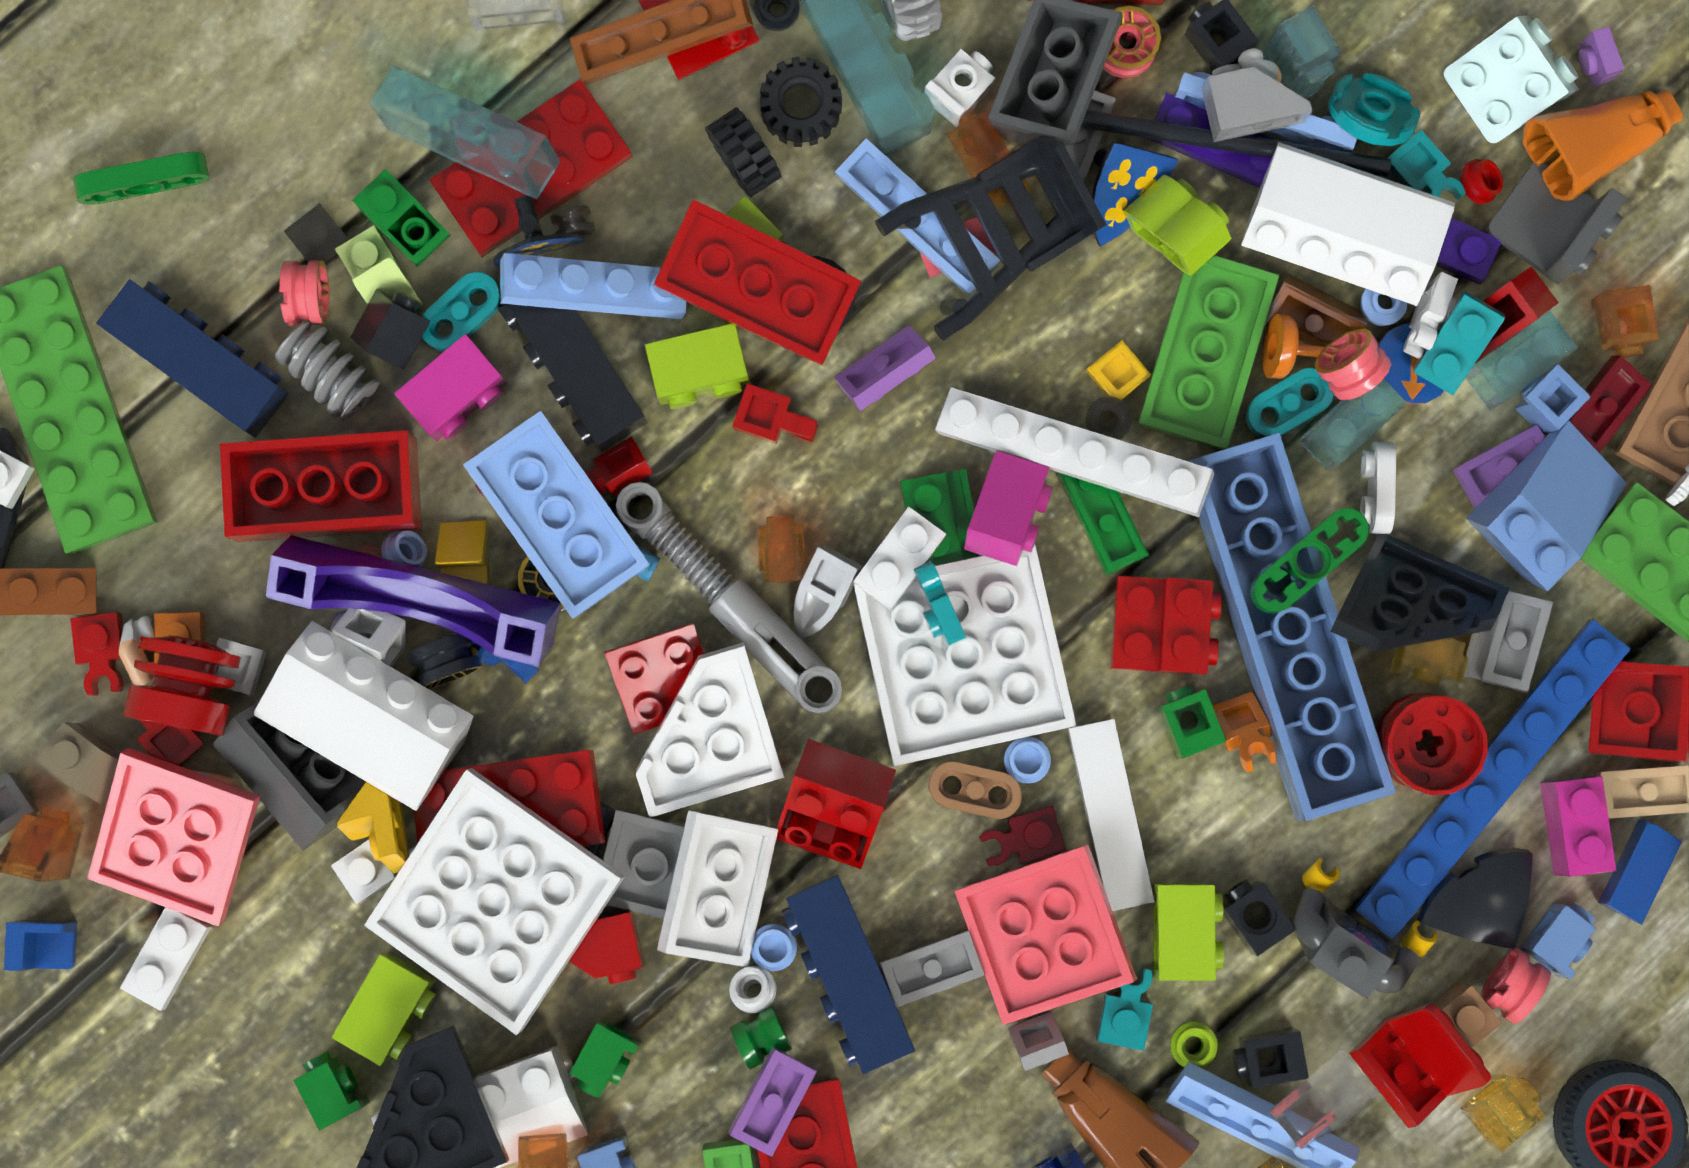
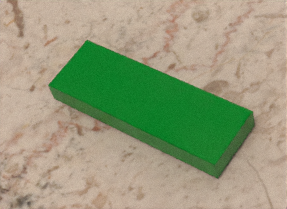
[1055,471,1149,576]

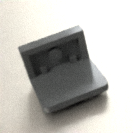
[1487,163,1627,285]

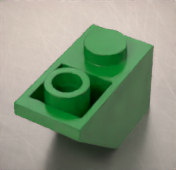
[352,168,451,268]

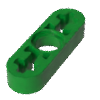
[73,152,209,205]
[1251,508,1369,613]

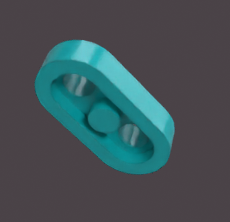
[422,272,501,352]
[1246,368,1334,438]

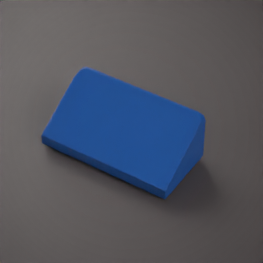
[1598,820,1682,925]

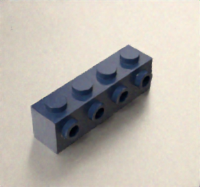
[96,279,288,438]
[782,874,915,1075]

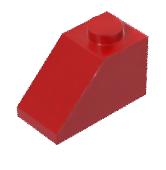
[1475,266,1559,364]
[569,911,645,984]

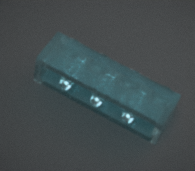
[799,0,936,156]
[369,66,560,199]

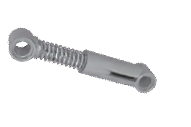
[616,482,842,714]

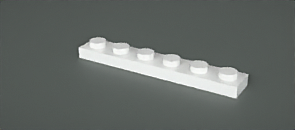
[935,387,1215,517]

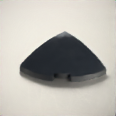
[1417,848,1532,949]

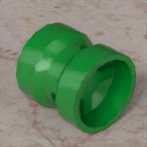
[730,1006,792,1070]

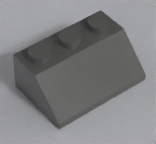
[988,0,1123,146]
[212,701,366,851]

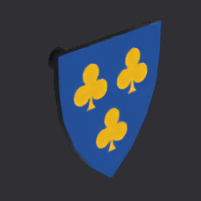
[1092,141,1178,247]
[493,195,585,266]

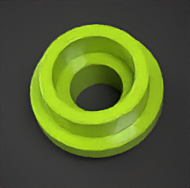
[1170,1021,1218,1068]

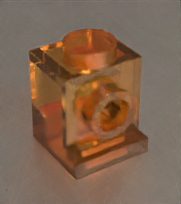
[1591,285,1659,358]

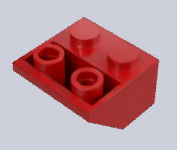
[776,739,896,869]

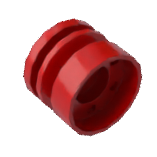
[123,635,241,736]
[1375,693,1488,795]

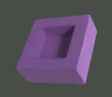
[1578,26,1624,87]

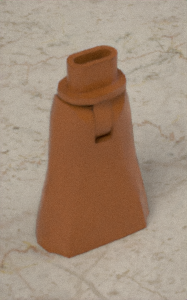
[1041,1047,1199,1168]

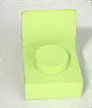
[335,225,424,310]

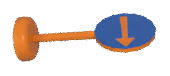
[1262,314,1444,405]

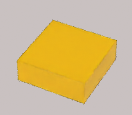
[1086,340,1151,406]

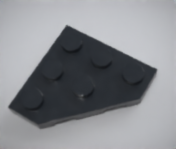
[1330,534,1510,651]
[357,1025,510,1168]

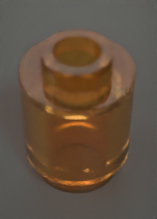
[757,516,806,583]

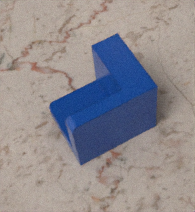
[4,920,77,971]

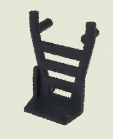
[875,136,1107,341]

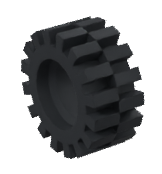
[759,57,842,147]
[705,107,782,198]

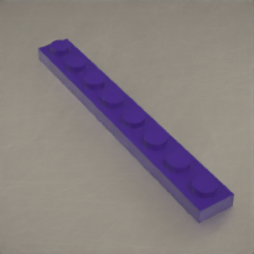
[1147,93,1501,285]

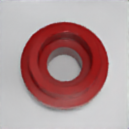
[1460,159,1503,205]

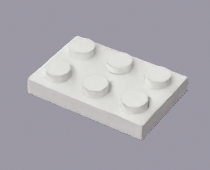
[657,810,778,967]

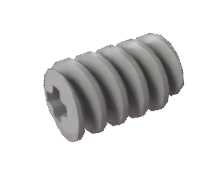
[275,322,380,421]

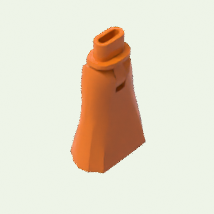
[1523,90,1683,201]

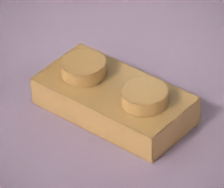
[1595,765,1689,819]

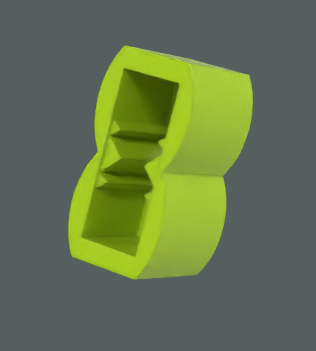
[1124,175,1232,276]

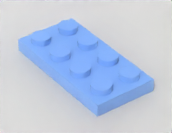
[463,411,650,619]

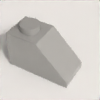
[1202,64,1312,142]

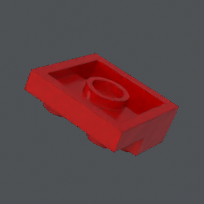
[1110,576,1221,676]
[1588,662,1689,763]

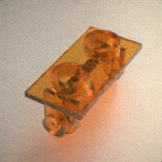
[946,111,1031,209]

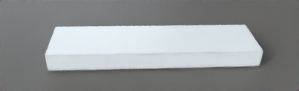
[1068,719,1155,911]

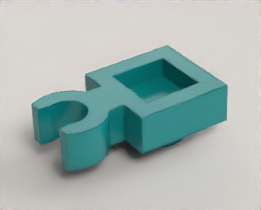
[1387,129,1466,200]
[913,561,966,645]
[1096,968,1153,1051]

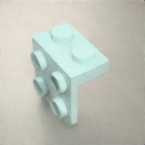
[1444,15,1579,143]

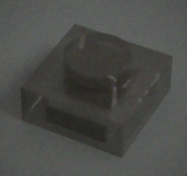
[284,203,349,262]

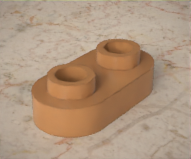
[929,762,1022,819]

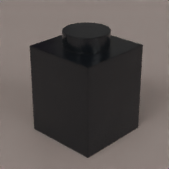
[350,289,431,369]

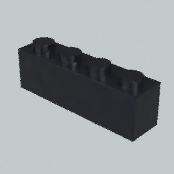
[498,290,648,452]

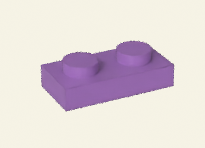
[834,325,936,411]
[1453,424,1545,509]
[728,1047,817,1157]

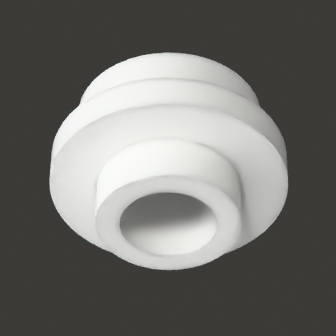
[729,966,777,1013]

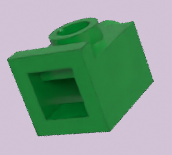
[1158,685,1227,759]
[569,1019,642,1098]
[293,1051,370,1131]

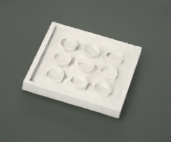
[854,544,1076,766]
[364,768,625,1035]

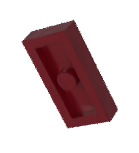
[1569,355,1652,453]

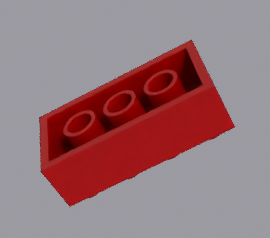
[220,430,422,543]

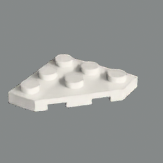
[636,642,784,818]

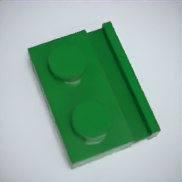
[900,468,983,566]

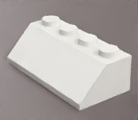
[1242,142,1455,306]
[254,621,474,811]
[371,1045,589,1168]

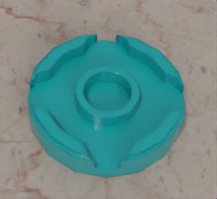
[1327,73,1421,146]

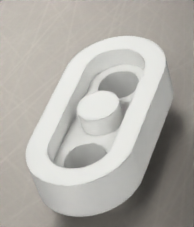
[1360,441,1396,534]

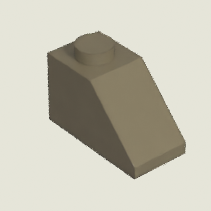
[34,722,120,807]

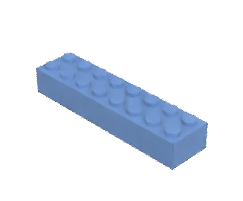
[1188,433,1396,821]

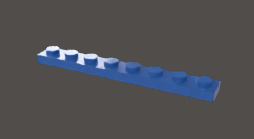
[1353,619,1630,940]

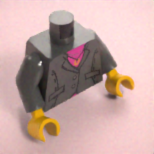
[1293,858,1439,999]

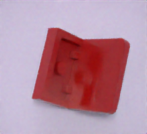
[1349,1004,1491,1128]

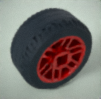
[1553,1060,1688,1168]

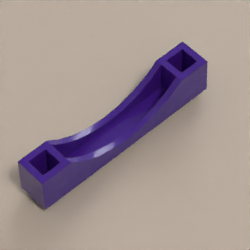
[266,535,561,667]

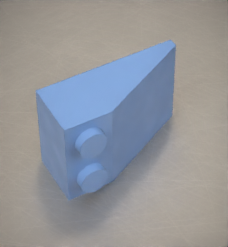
[1466,420,1627,591]

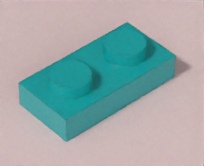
[1413,290,1505,395]

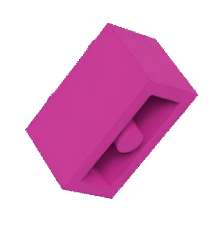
[394,334,507,442]
[964,450,1053,566]
[1540,776,1617,877]

